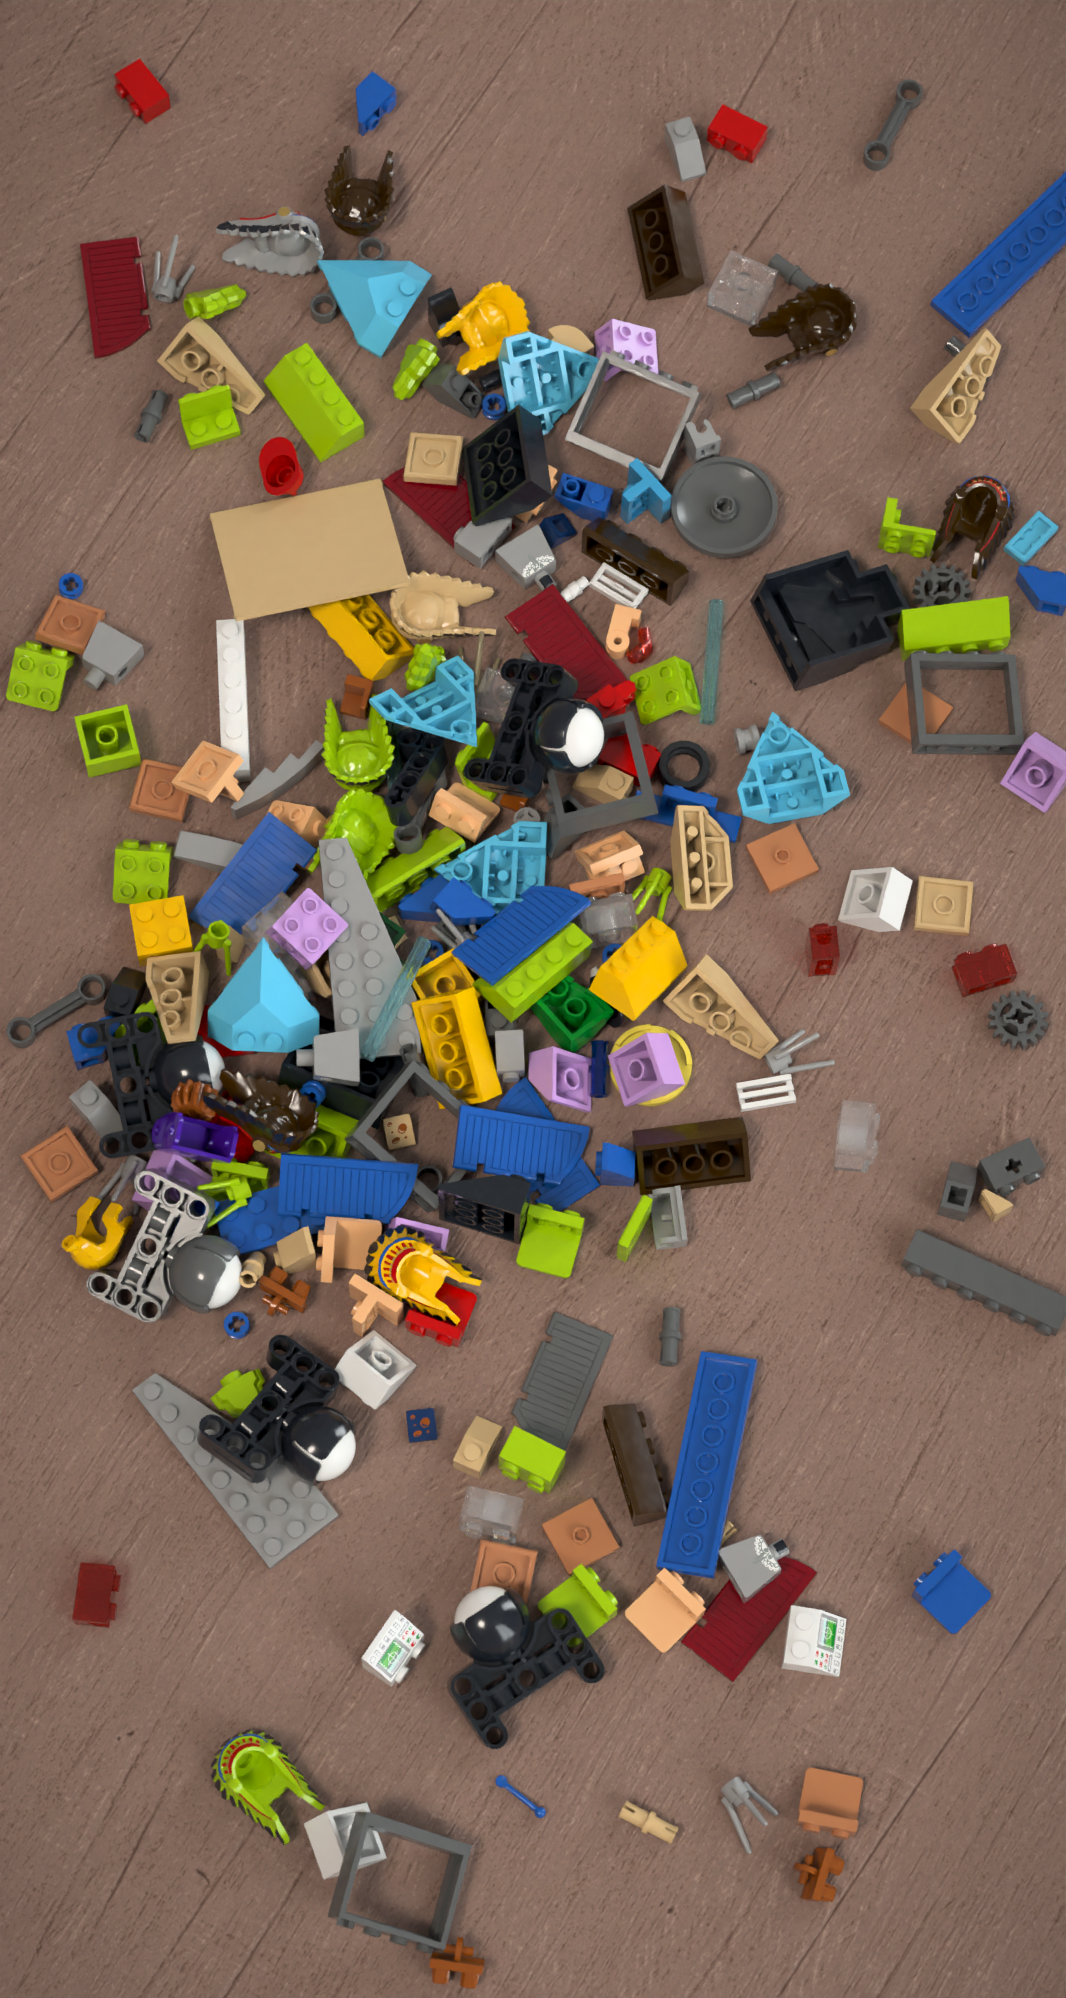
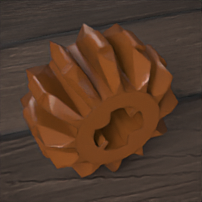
[171,1080,219,1121]

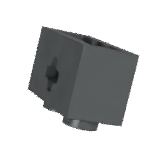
[977,1137,1045,1197]

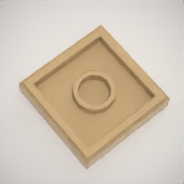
[404,432,463,486]
[914,876,973,936]

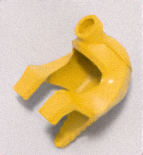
[61,1196,133,1270]

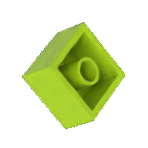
[74,704,141,778]
[499,1426,566,1494]

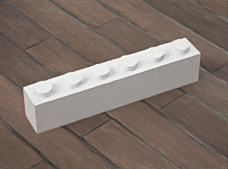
[216,619,251,782]

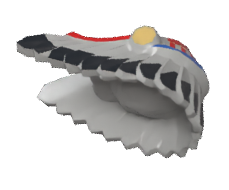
[216,206,324,277]

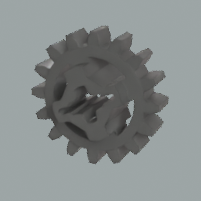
[912,563,971,608]
[988,990,1048,1051]

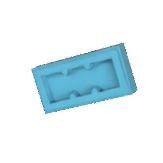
[1003,510,1059,566]

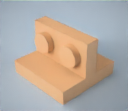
[171,741,244,803]
[575,830,645,881]
[349,1274,404,1337]

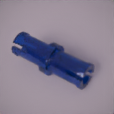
[588,1040,610,1098]

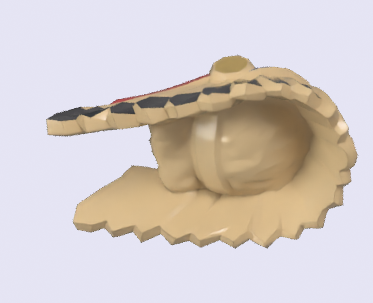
[390,570,496,644]

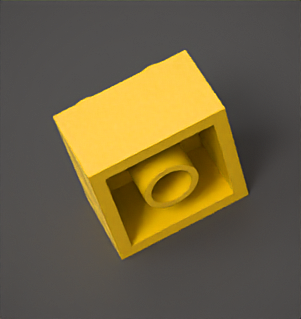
[129,895,193,967]
[407,948,484,1003]

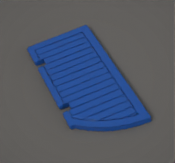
[188,812,317,936]
[451,885,591,986]
[496,1077,600,1212]
[453,1105,590,1185]
[278,1153,418,1224]

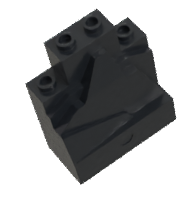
[750,550,910,691]

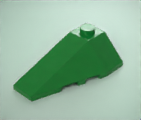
[530,975,614,1053]

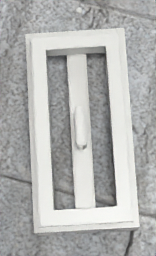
[589,563,649,609]
[736,1074,796,1112]

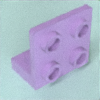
[595,319,658,381]
[265,888,348,970]

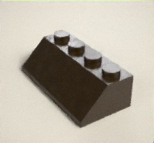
[627,184,705,301]
[581,517,689,606]
[632,1117,751,1195]
[602,1404,670,1527]

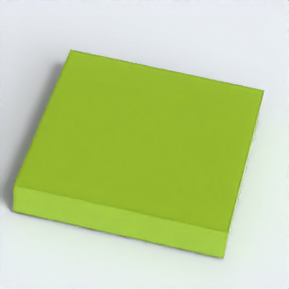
[616,1195,653,1263]

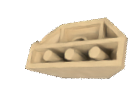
[670,805,733,911]

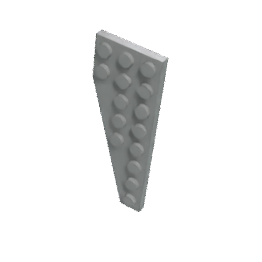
[318,838,421,1059]
[132,1373,339,1570]

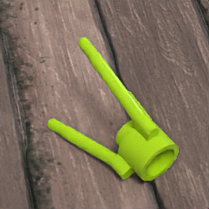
[622,867,672,921]
[193,920,232,976]
[197,1176,252,1229]

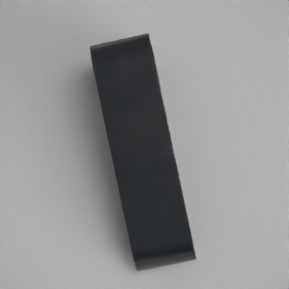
[384,728,450,826]

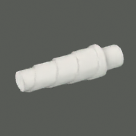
[560,576,590,603]

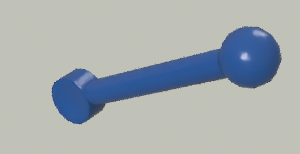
[496,1775,546,1818]

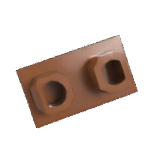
[258,1266,311,1317]
[793,1847,845,1902]
[429,1937,485,1989]

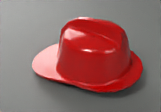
[259,437,304,496]

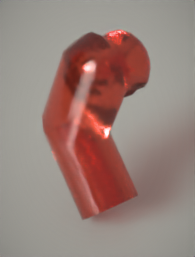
[627,627,653,664]

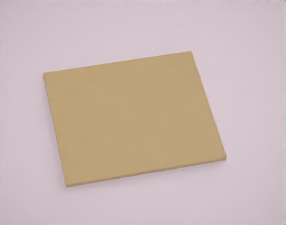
[209,479,410,622]

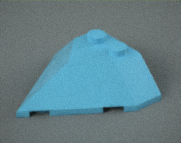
[317,260,432,358]
[498,331,599,435]
[369,656,477,747]
[737,711,850,824]
[434,821,547,914]
[208,937,320,1053]

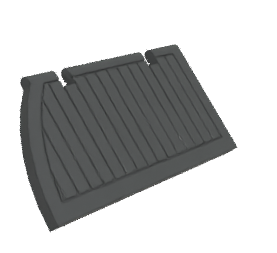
[511,1312,613,1451]

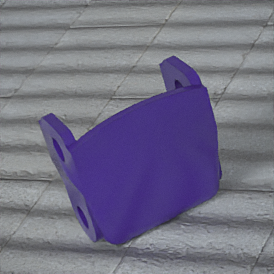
[151,1112,238,1163]

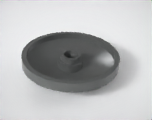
[671,456,778,558]

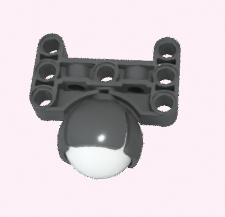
[86,1168,242,1323]

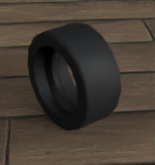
[658,740,709,792]

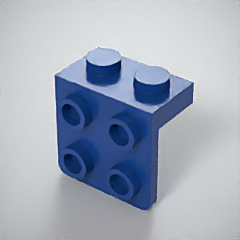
[912,1549,991,1634]

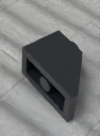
[428,287,463,348]
[103,967,147,1018]

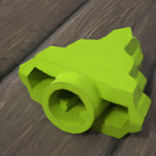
[183,284,246,319]
[392,338,440,400]
[404,643,447,691]
[210,1368,266,1418]

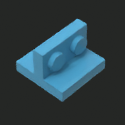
[620,458,671,524]

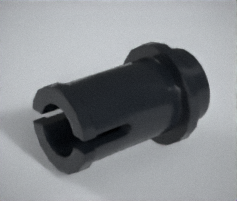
[478,368,502,393]

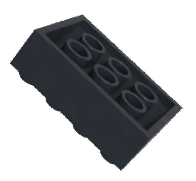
[462,405,553,526]
[277,1015,404,1130]
[438,1174,531,1244]

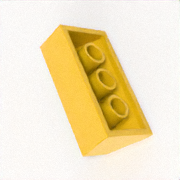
[308,594,414,681]
[589,916,688,1021]
[411,986,502,1109]

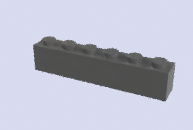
[901,1229,1066,1337]

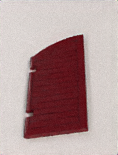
[80,237,151,359]
[382,467,516,567]
[504,584,628,700]
[681,1557,817,1683]

